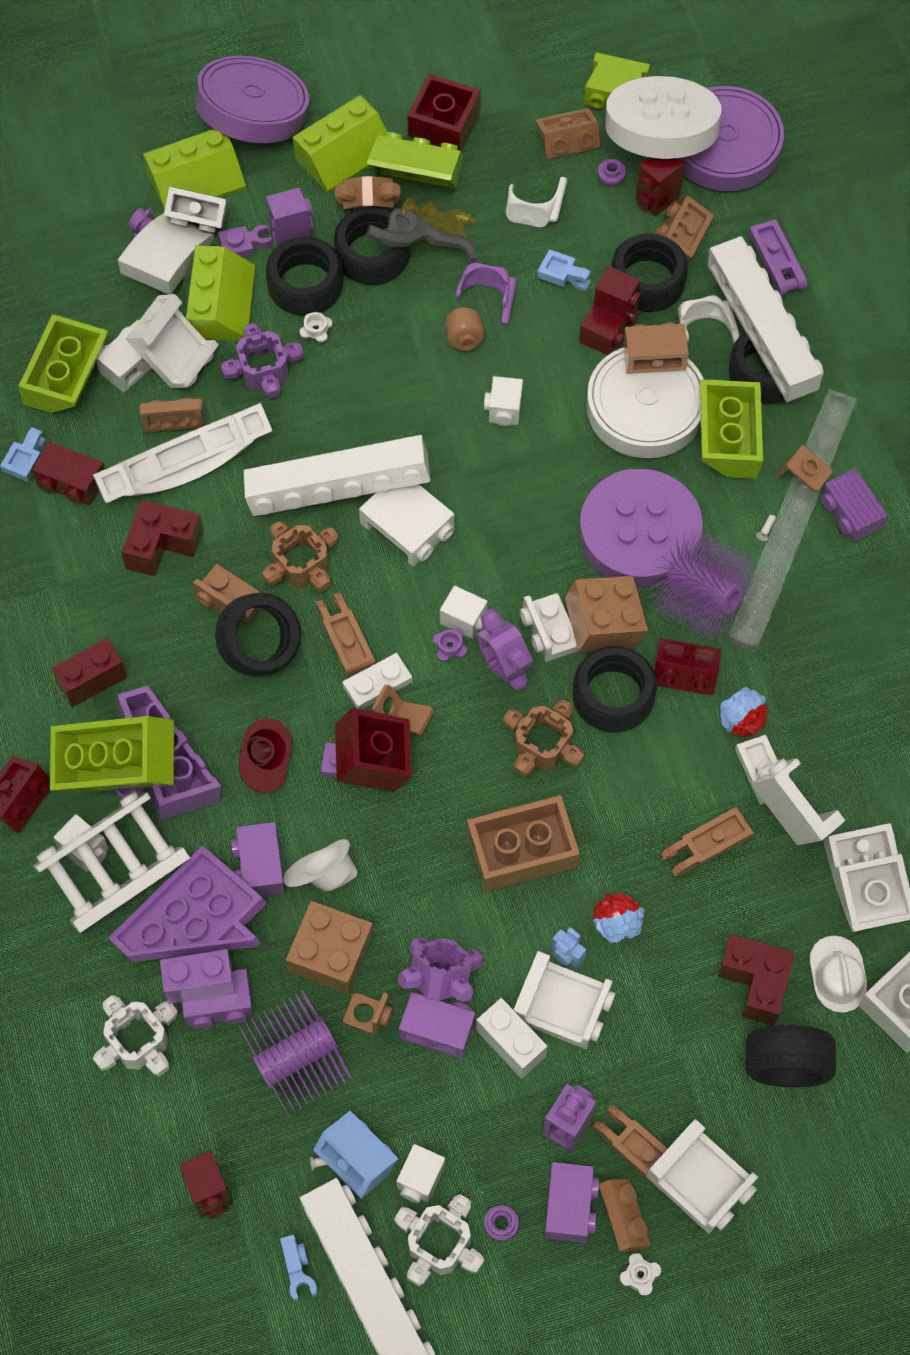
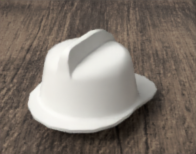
[283,839,358,892]
[810,936,867,1013]

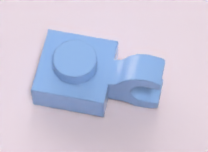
[537,249,591,291]
[0,427,46,482]
[551,927,586,969]
[280,1235,317,1302]

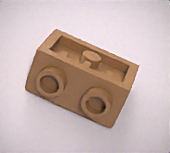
[535,108,600,159]
[655,195,714,261]
[140,398,204,432]
[192,564,261,628]

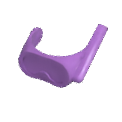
[456,263,517,325]

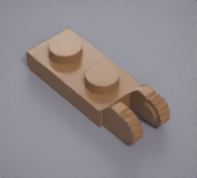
[315,592,375,677]
[661,807,754,877]
[592,1105,667,1193]

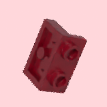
[654,638,722,695]
[0,756,50,833]

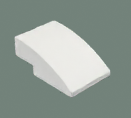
[118,213,215,295]
[823,823,910,932]

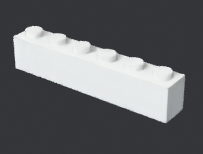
[707,236,824,402]
[244,435,431,516]
[299,1178,436,1355]

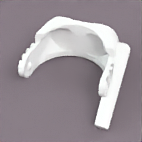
[506,177,568,227]
[677,295,740,343]

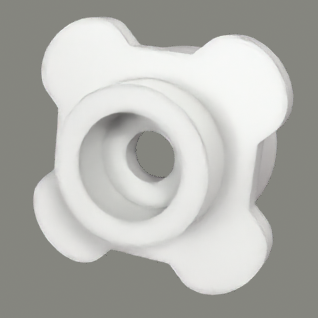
[299,312,332,342]
[620,1253,661,1296]

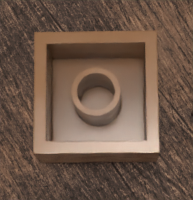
[565,576,648,652]
[286,901,374,995]

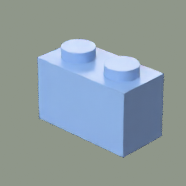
[313,1111,399,1199]

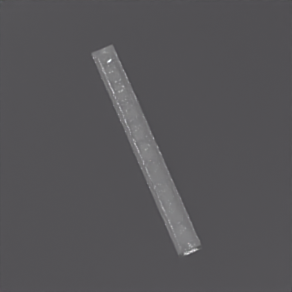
[727,389,857,652]

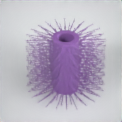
[649,528,761,641]
[239,990,352,1116]

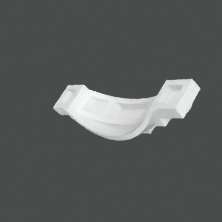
[93,403,272,503]

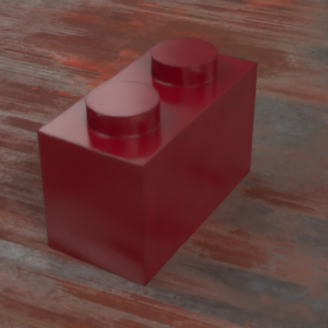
[635,157,684,217]
[32,441,105,506]
[51,638,127,708]
[179,1151,233,1219]

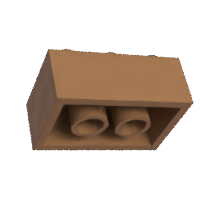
[467,795,580,892]

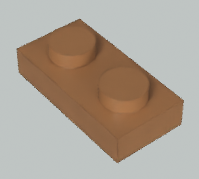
[599,1179,651,1252]

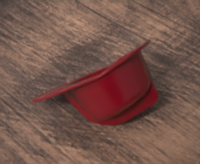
[239,718,292,793]

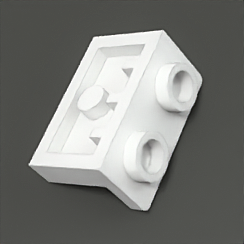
[520,593,578,662]

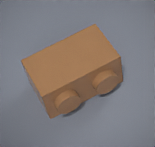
[623,323,689,374]

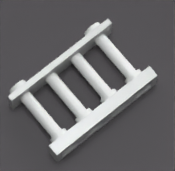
[33,791,190,933]

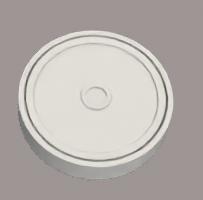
[605,76,721,159]
[586,347,704,458]

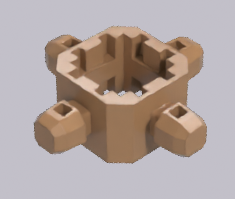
[335,176,401,211]
[261,521,339,592]
[503,699,585,777]

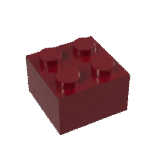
[407,73,481,151]
[335,708,412,792]

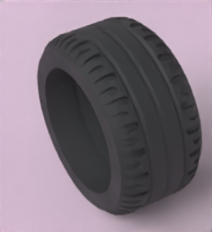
[334,207,410,285]
[611,233,688,312]
[266,237,343,316]
[729,331,785,404]
[215,593,301,676]
[573,646,657,733]
[745,1025,836,1087]

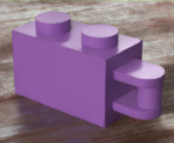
[543,1084,596,1153]

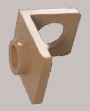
[774,444,833,492]
[372,684,434,735]
[343,992,393,1036]

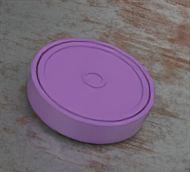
[194,55,309,143]
[679,86,784,191]
[579,469,703,588]

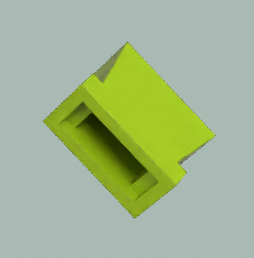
[583,52,650,110]

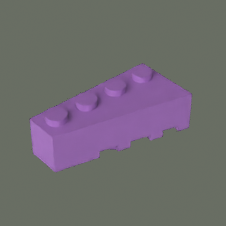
[117,686,221,821]

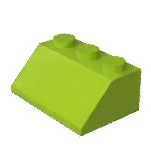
[293,95,387,194]
[143,129,246,211]
[367,132,464,189]
[186,245,256,341]
[18,314,108,413]
[700,379,763,479]

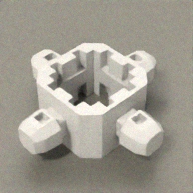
[93,995,178,1077]
[394,1194,485,1287]

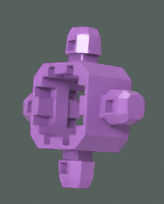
[221,323,304,398]
[476,609,533,691]
[398,937,483,1002]

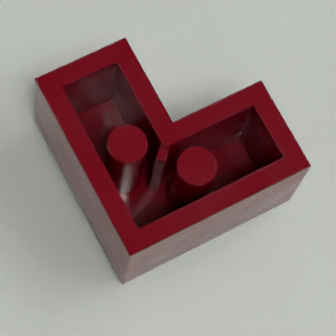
[579,266,642,355]
[121,500,203,576]
[718,934,795,1026]

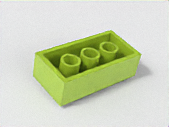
[50,716,174,793]

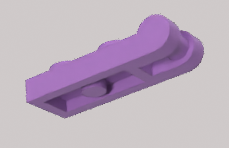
[748,219,807,296]

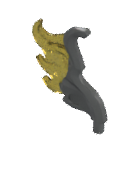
[366,198,476,264]

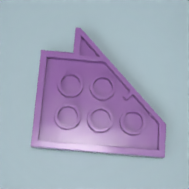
[108,845,267,962]

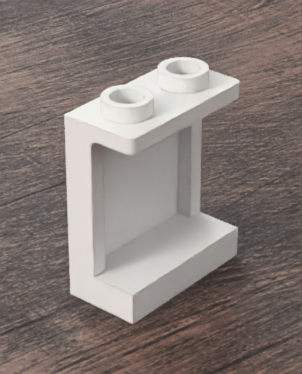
[125,294,219,388]
[359,484,455,566]
[751,758,845,845]
[513,951,616,1050]
[646,1119,758,1234]

